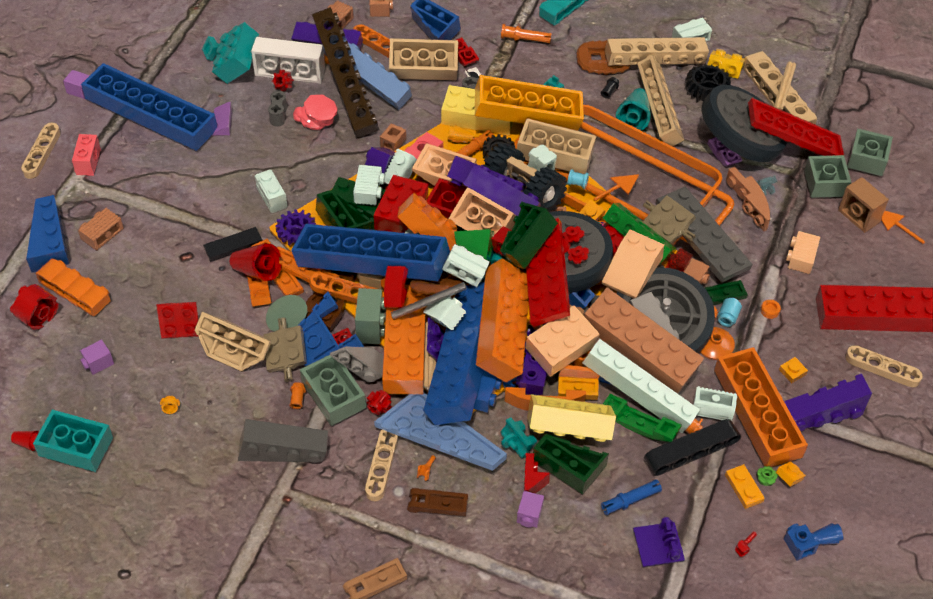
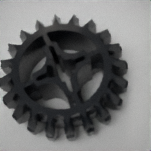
[685,63,731,102]

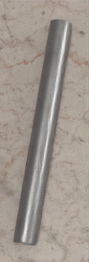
[391,282,467,319]

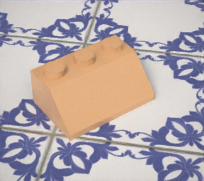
[449,187,516,235]

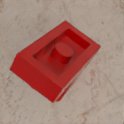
[524,453,550,494]

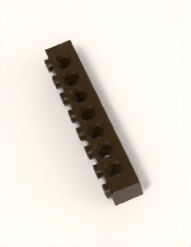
[312,7,378,138]

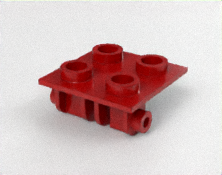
[156,302,199,339]

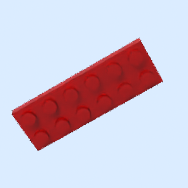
[748,98,845,157]
[526,218,571,327]

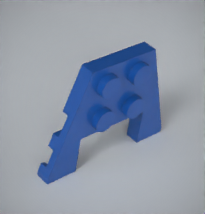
[298,292,364,366]

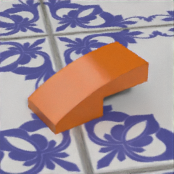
[247,275,271,307]

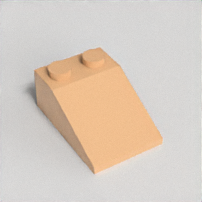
[412,143,477,186]
[602,230,664,298]

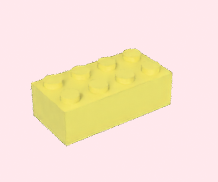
[441,85,513,136]
[527,394,616,442]

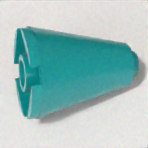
[616,88,651,131]

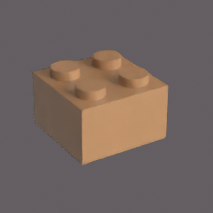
[838,177,889,233]

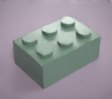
[300,355,366,426]

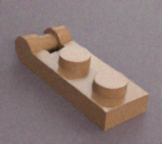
[343,558,407,599]

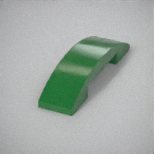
[603,394,682,442]

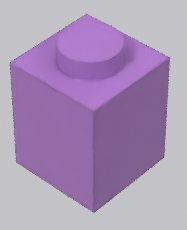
[63,70,90,99]
[80,339,114,375]
[517,491,544,528]

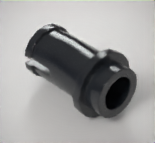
[601,77,619,99]

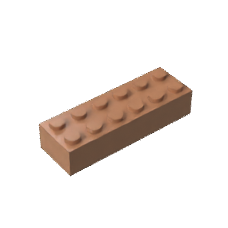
[584,287,704,394]

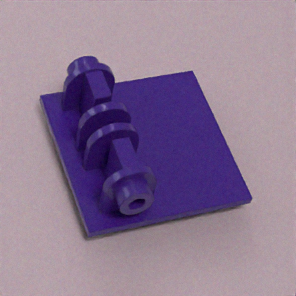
[427,317,445,363]
[633,517,685,567]

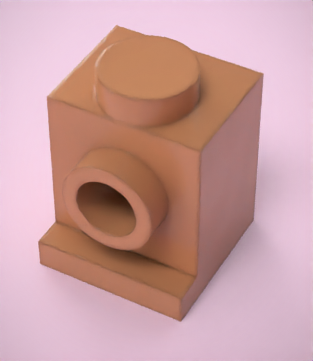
[380,123,406,151]

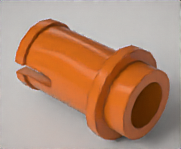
[289,382,306,409]

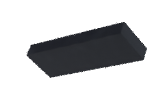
[203,227,263,262]

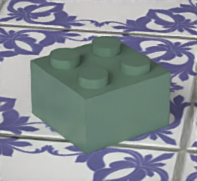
[847,128,893,176]
[804,155,851,198]
[355,288,386,344]

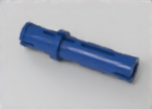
[601,479,662,515]

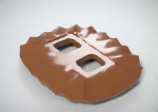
[576,40,631,75]
[410,272,465,295]

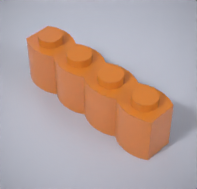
[35,258,111,316]

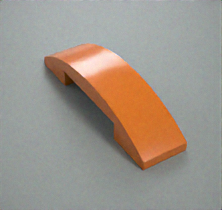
[505,387,586,411]

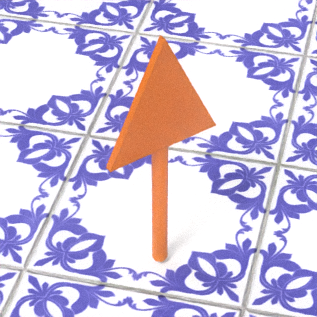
[593,174,639,201]
[881,211,925,244]

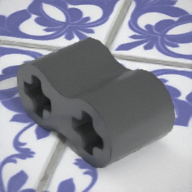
[268,91,287,127]

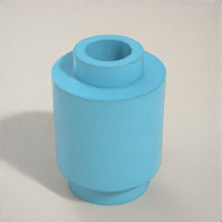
[718,298,742,327]

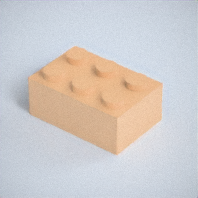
[525,306,600,377]

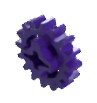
[276,209,316,245]

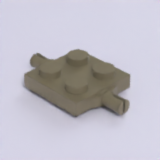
[643,195,696,244]
[263,317,307,382]

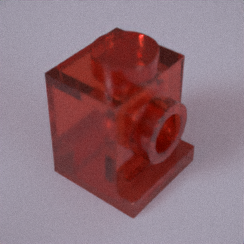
[665,248,693,272]

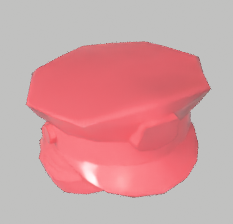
[293,94,337,130]

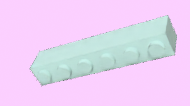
[582,339,700,433]

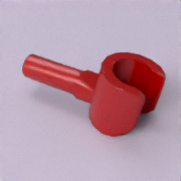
[735,531,757,557]

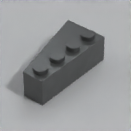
[238,419,328,463]

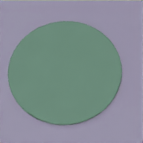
[266,295,307,332]

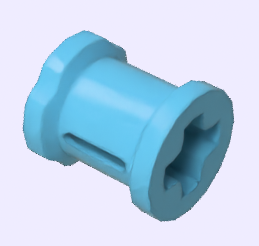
[567,169,589,189]

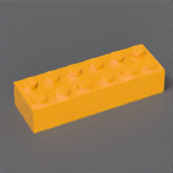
[475,75,584,131]

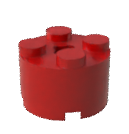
[10,284,58,330]

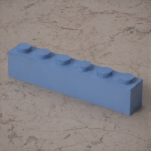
[321,37,412,110]

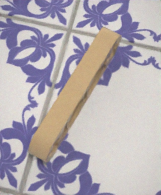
[21,123,61,179]
[845,345,923,387]
[365,429,398,501]

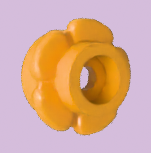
[160,396,180,414]

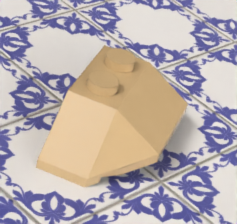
[195,312,271,371]

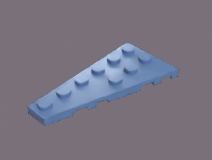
[374,393,507,471]

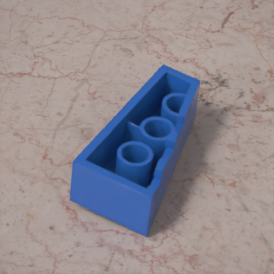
[26,195,69,273]

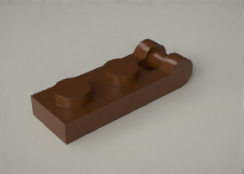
[407,488,468,517]

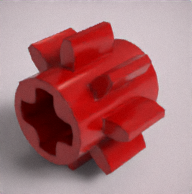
[272,70,294,91]
[367,390,392,415]

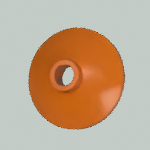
[700,327,735,360]

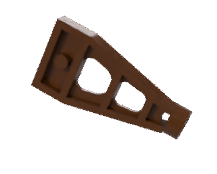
[305,271,357,331]

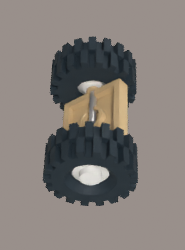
[483,143,567,212]

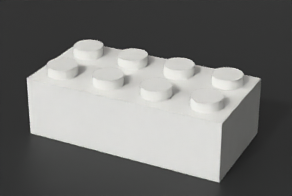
[251,37,325,84]

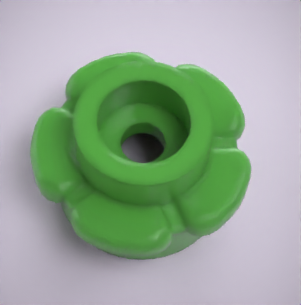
[757,466,778,486]

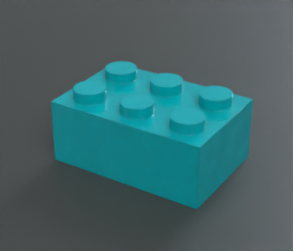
[212,22,259,84]
[33,409,113,472]

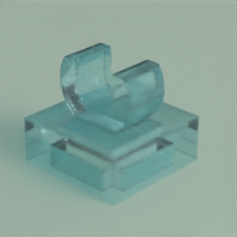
[756,175,777,195]

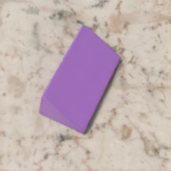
[212,102,232,136]

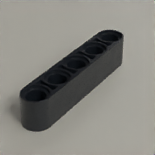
[644,419,741,476]

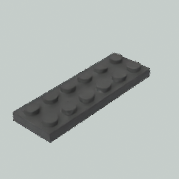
[655,186,753,282]

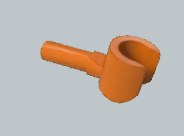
[417,455,436,481]

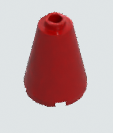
[229,243,282,281]

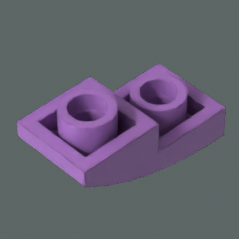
[707,137,742,167]

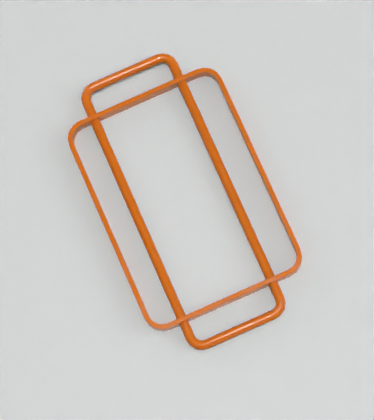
[514,105,734,246]

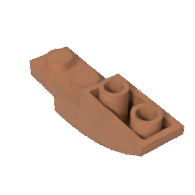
[726,167,770,231]

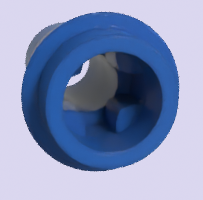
[811,523,844,545]

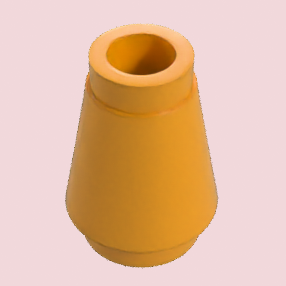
[447,125,474,143]

